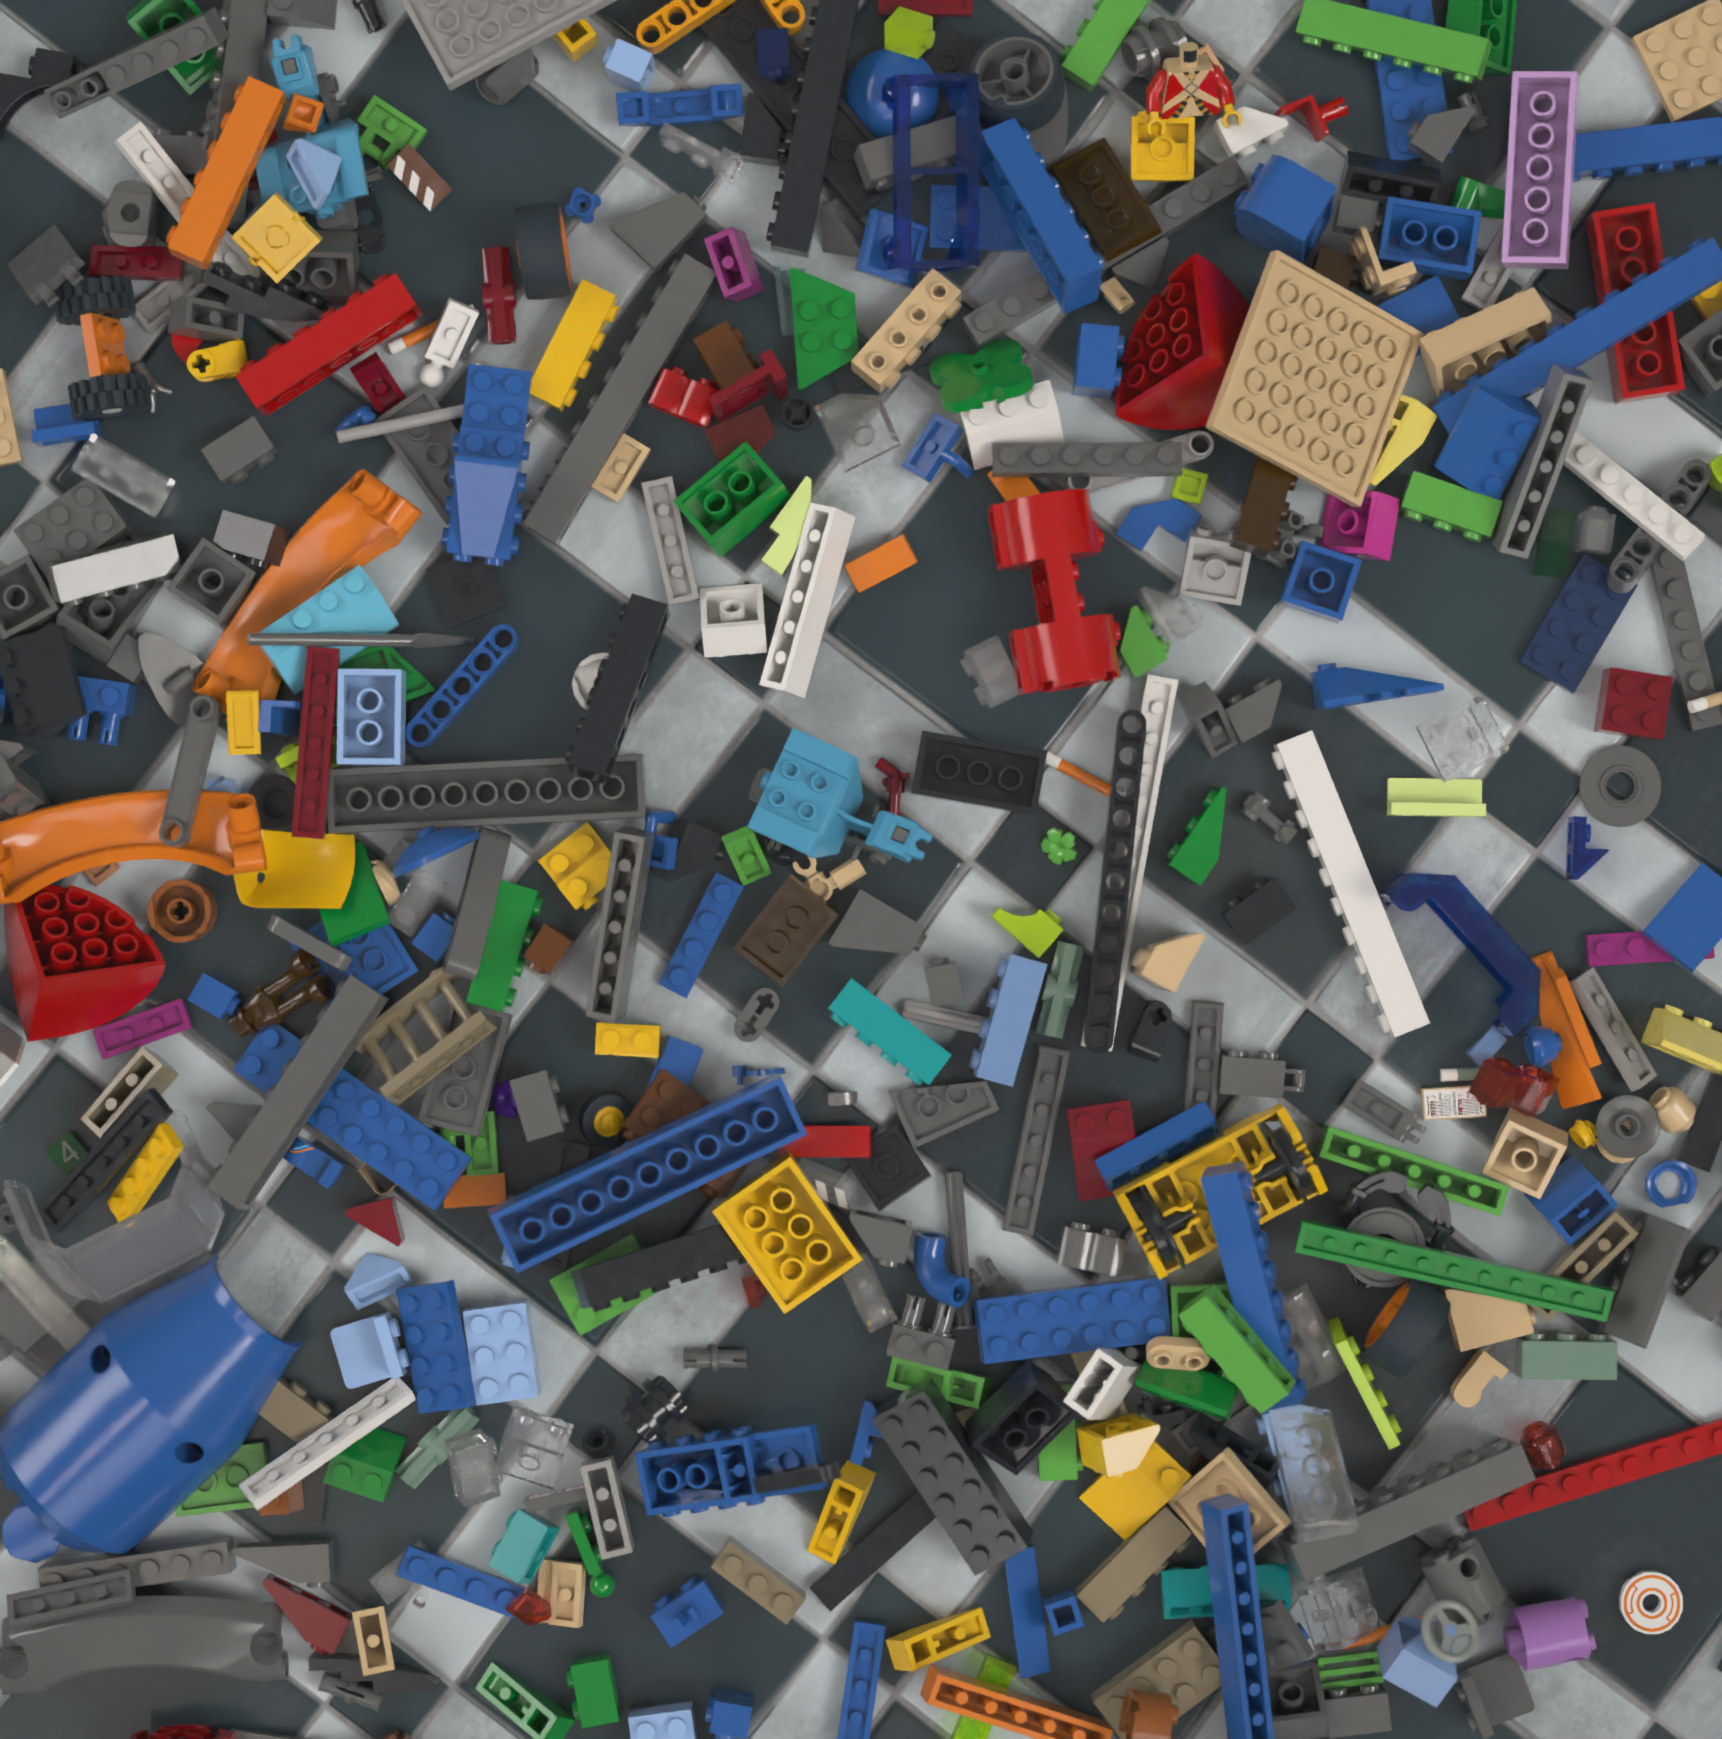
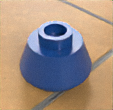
[1524,1025,1562,1068]

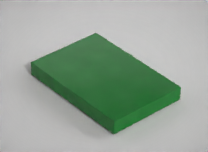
[318,841,391,947]

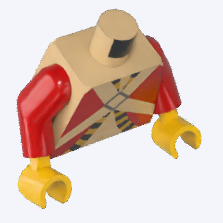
[1143,42,1242,136]

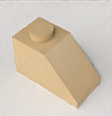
[352,1605,395,1676]

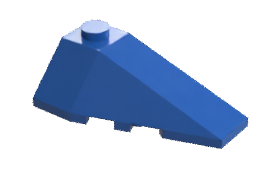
[1310,663,1444,711]

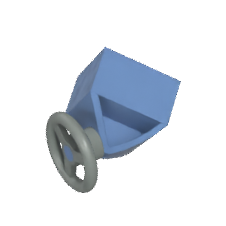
[1377,1599,1479,1708]

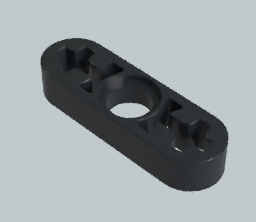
[752,1460,842,1494]

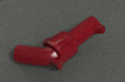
[875,757,910,817]

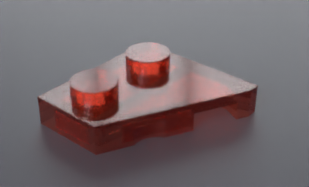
[705,404,775,463]

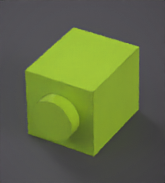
[884,6,935,59]

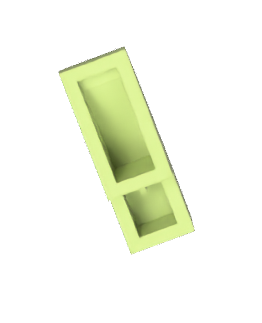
[762,476,812,578]

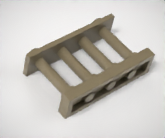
[355,967,497,1106]

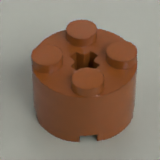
[148,879,218,943]
[1119,1688,1179,1739]

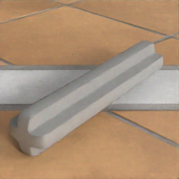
[902,1000,988,1034]

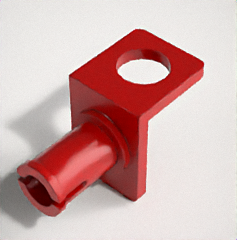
[1274,95,1349,143]

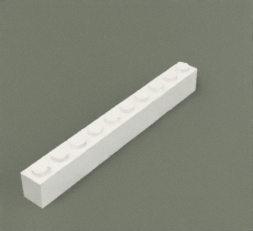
[1271,730,1430,1037]

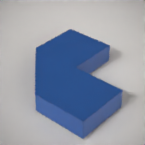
[1115,498,1202,552]

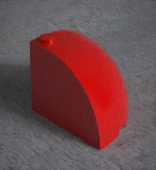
[1115,253,1250,430]
[4,885,166,1042]

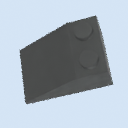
[56,578,164,665]

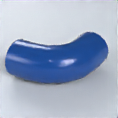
[913,1231,970,1308]

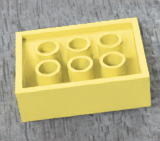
[1640,1004,1722,1076]

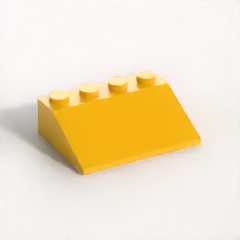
[712,1151,863,1314]

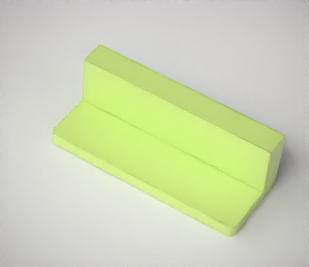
[1387,778,1486,817]

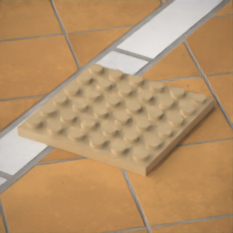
[1206,250,1424,507]

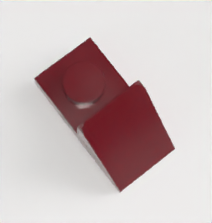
[349,352,406,416]

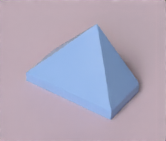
[286,138,342,210]
[344,1252,414,1310]

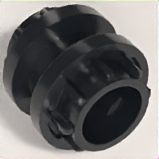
[620,1375,688,1443]

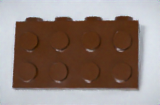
[618,1069,750,1200]

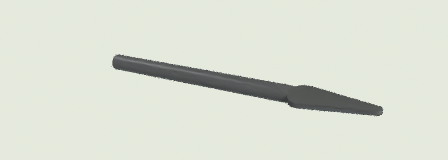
[247,633,476,648]

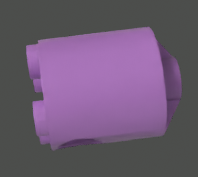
[1503,1597,1596,1671]

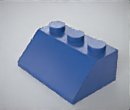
[1375,196,1482,281]
[1434,384,1542,499]

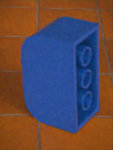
[1234,154,1337,265]

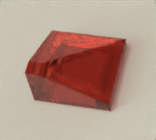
[506,1587,552,1626]

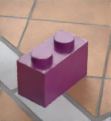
[704,227,765,302]

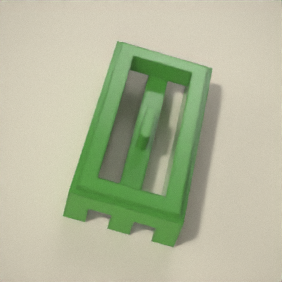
[1316,1649,1384,1690]

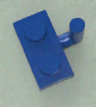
[902,413,974,483]
[644,811,678,870]

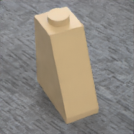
[1440,1286,1536,1352]

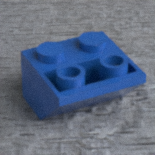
[1524,1154,1619,1246]

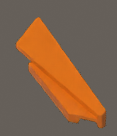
[1527,950,1602,1109]

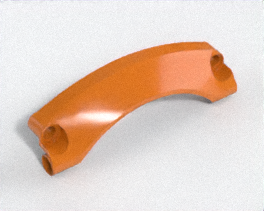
[193,469,423,721]
[0,790,267,905]

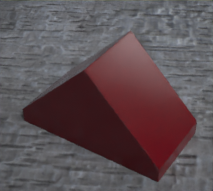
[344,1196,405,1247]

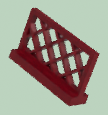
[709,349,789,423]

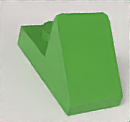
[721,825,772,886]

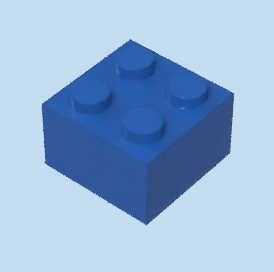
[1072,323,1124,399]
[1278,540,1362,623]

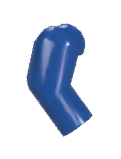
[333,405,376,435]

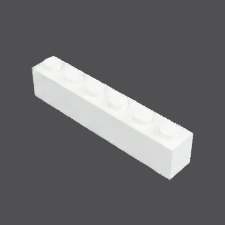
[759,503,855,698]

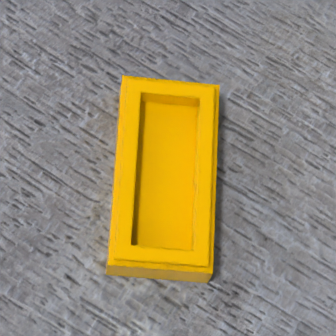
[226,689,261,755]

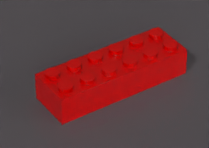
[1585,202,1685,404]
[235,273,424,417]

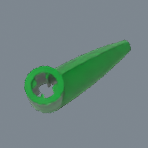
[1449,176,1506,219]

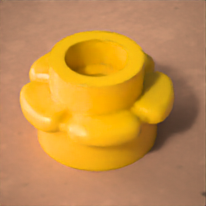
[1569,1119,1597,1149]

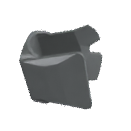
[475,47,539,105]
[102,180,160,247]

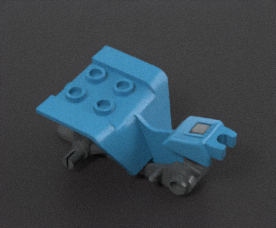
[256,34,383,231]
[747,728,933,866]

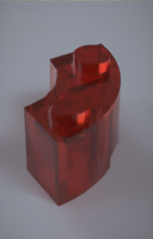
[1468,1058,1560,1118]

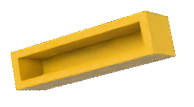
[530,279,620,412]

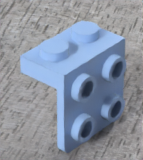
[330,1311,410,1389]

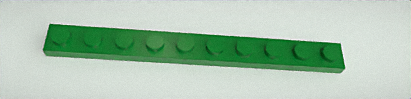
[1294,1219,1615,1322]

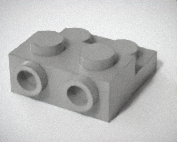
[1179,525,1251,606]

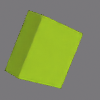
[1170,468,1209,506]

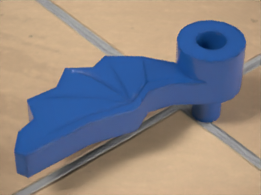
[732,1065,785,1085]

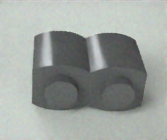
[1056,1221,1127,1277]

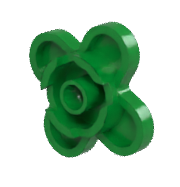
[929,339,1034,413]

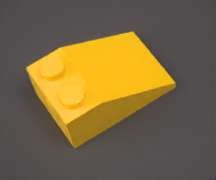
[1079,1440,1192,1540]

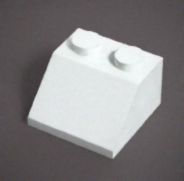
[700,583,767,658]

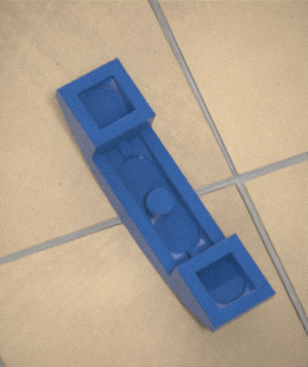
[616,83,744,127]

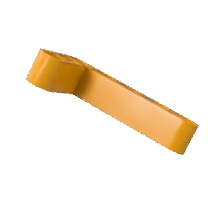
[636,0,805,54]

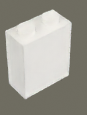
[1063,1348,1142,1420]

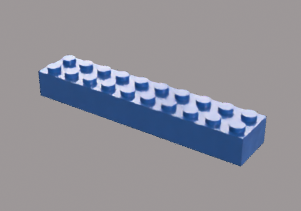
[487,1073,807,1273]

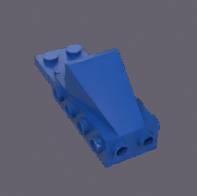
[441,364,532,566]
[634,1423,828,1517]

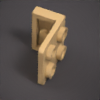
[1349,225,1417,297]

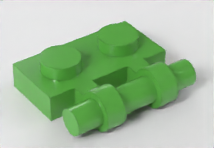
[357,95,428,171]
[439,1110,500,1176]

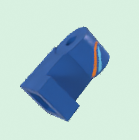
[283,1135,348,1189]

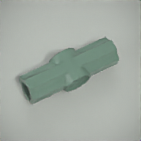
[1036,941,1084,1039]
[395,1407,481,1489]

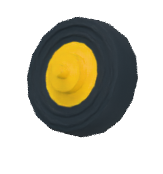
[578,1091,633,1148]

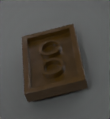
[733,874,841,987]

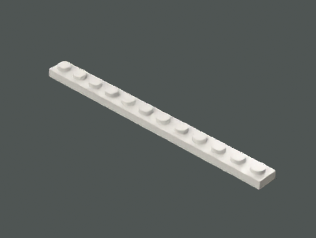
[1080,674,1178,1051]

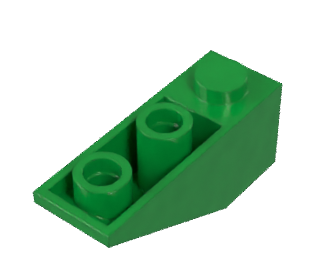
[1166,787,1227,886]

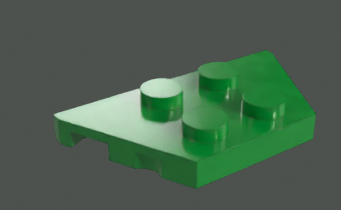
[789,268,859,391]
[334,646,436,728]

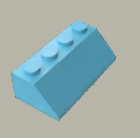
[259,565,399,696]

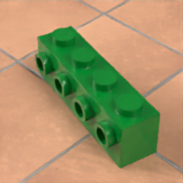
[466,880,544,1012]

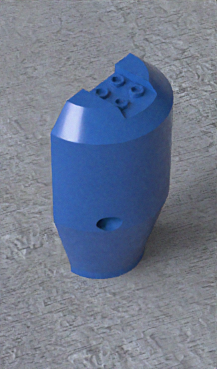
[0,1254,303,1554]

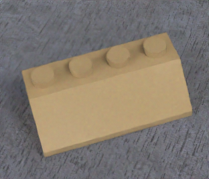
[1419,287,1552,398]
[1129,932,1206,993]

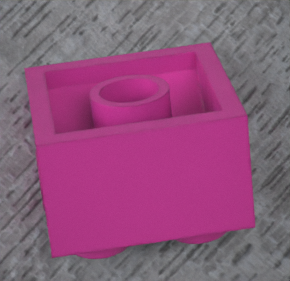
[1318,491,1400,561]

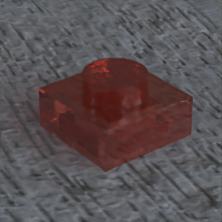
[741,1273,767,1310]

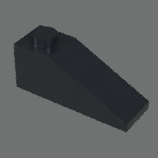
[1187,1412,1283,1490]

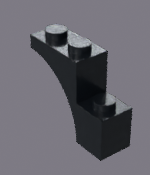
[0,48,80,142]

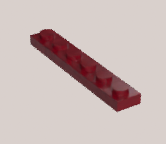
[291,646,341,839]

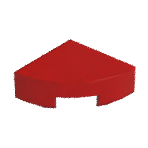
[172,334,204,364]

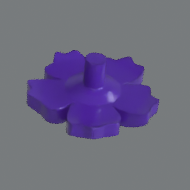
[491,1080,518,1119]

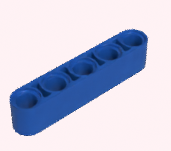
[405,624,520,748]

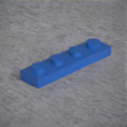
[658,872,744,998]
[396,1543,526,1618]
[837,1619,886,1739]

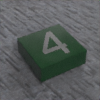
[45,1131,89,1176]

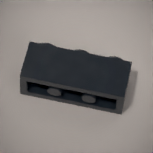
[1340,151,1441,204]

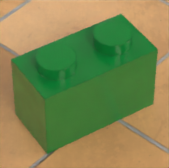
[566,1653,621,1729]

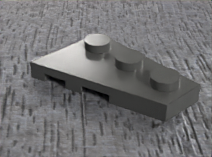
[888,1081,1000,1149]

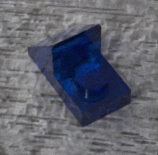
[1566,816,1610,880]

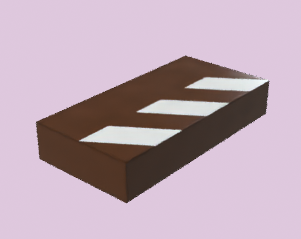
[385,143,452,212]

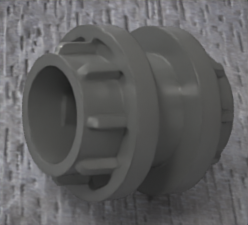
[1121,17,1188,81]

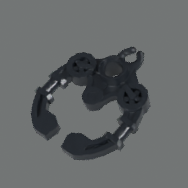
[1336,1167,1454,1291]

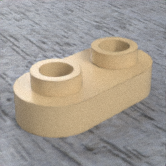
[1146,1336,1210,1371]

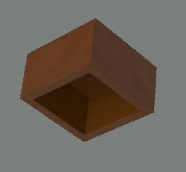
[693,321,760,391]

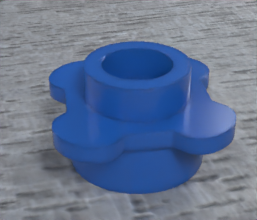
[565,187,601,224]

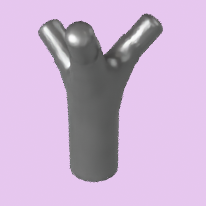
[133,362,172,413]

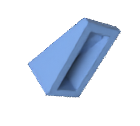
[1465,1026,1507,1068]

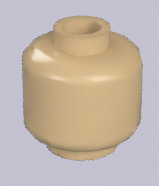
[1648,1086,1696,1133]

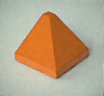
[283,93,325,133]

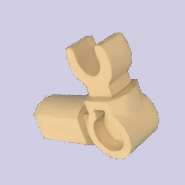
[793,856,867,901]

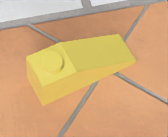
[1369,395,1438,486]

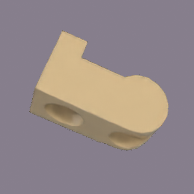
[1450,1347,1509,1408]

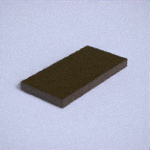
[1049,137,1162,262]

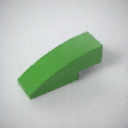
[886,1357,992,1409]

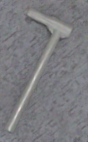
[336,361,486,443]

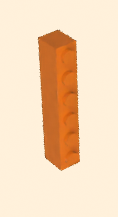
[166,76,287,271]
[920,1664,1114,1739]

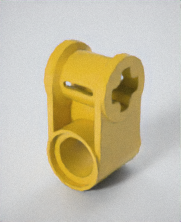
[187,340,249,382]

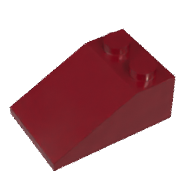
[1065,1098,1141,1201]

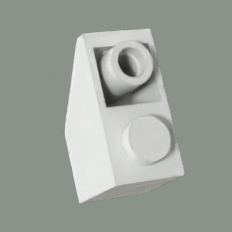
[1213,106,1289,160]

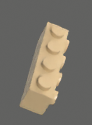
[851,268,962,393]

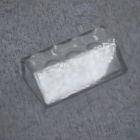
[1269,1404,1361,1544]

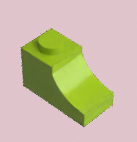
[990,907,1064,958]

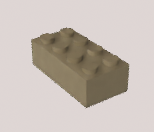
[1091,1619,1221,1739]

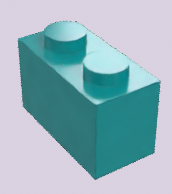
[488,1509,560,1584]

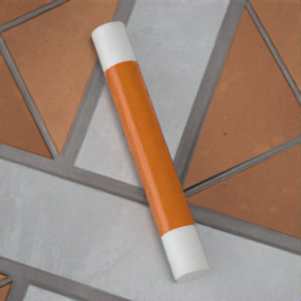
[387,304,474,355]
[1045,751,1126,797]

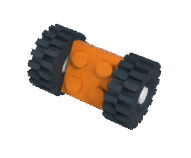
[54,276,152,421]

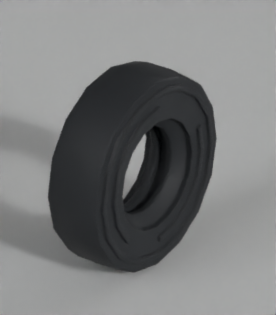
[248,775,296,831]

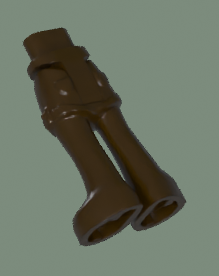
[228,949,334,1038]

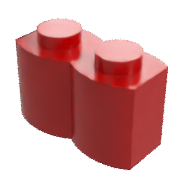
[648,366,719,429]

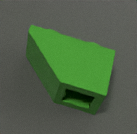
[1118,605,1169,680]

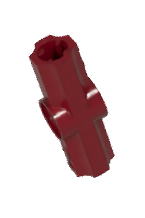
[482,246,517,345]

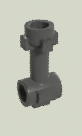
[1240,791,1298,845]

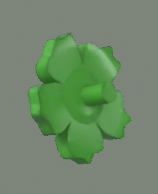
[1041,827,1078,865]

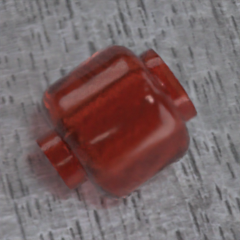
[1519,1421,1566,1470]

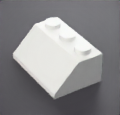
[958,380,1065,471]

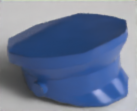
[2,1500,60,1563]

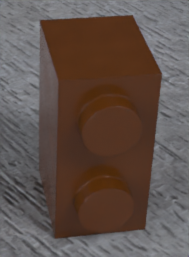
[524,924,576,975]

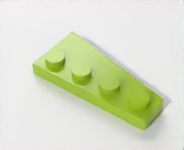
[1327,1316,1402,1450]

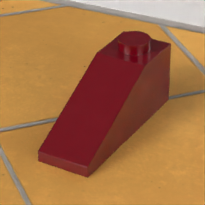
[262,1573,353,1655]

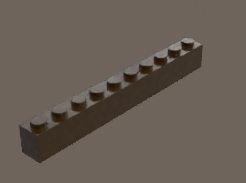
[1229,246,1359,558]

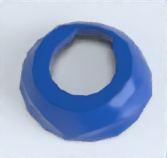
[1645,1160,1697,1208]

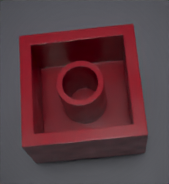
[1594,667,1673,741]

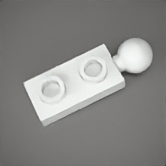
[420,297,479,388]

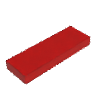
[777,1125,871,1158]

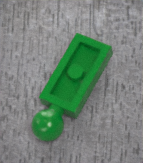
[565,1507,615,1598]

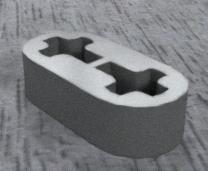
[734,988,780,1042]

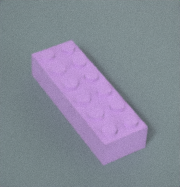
[1501,71,1579,269]

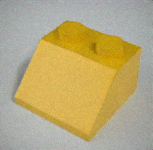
[1076,1413,1160,1479]

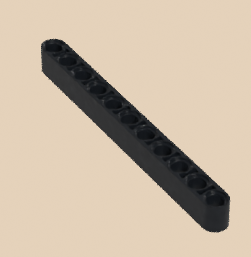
[1083,710,1147,1054]

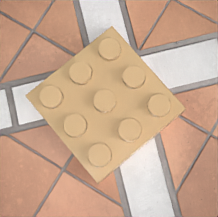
[1631,0,1722,123]
[1167,1447,1292,1553]

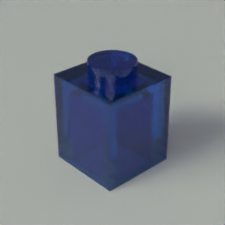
[756,28,790,79]

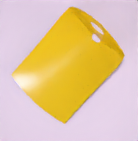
[234,830,355,909]

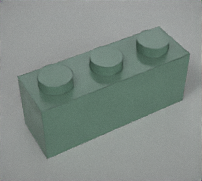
[1516,1332,1617,1380]

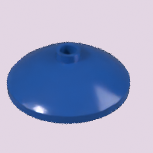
[845,48,939,140]
[392,825,481,878]

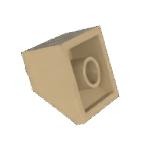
[1482,1107,1568,1199]

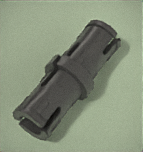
[683,1346,747,1371]
[318,1671,385,1712]

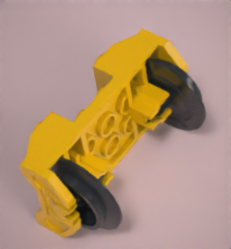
[1112,1103,1328,1280]

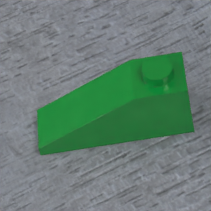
[475,1662,575,1739]

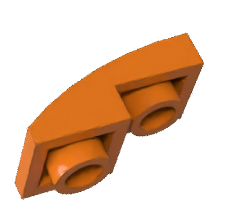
[844,534,918,593]

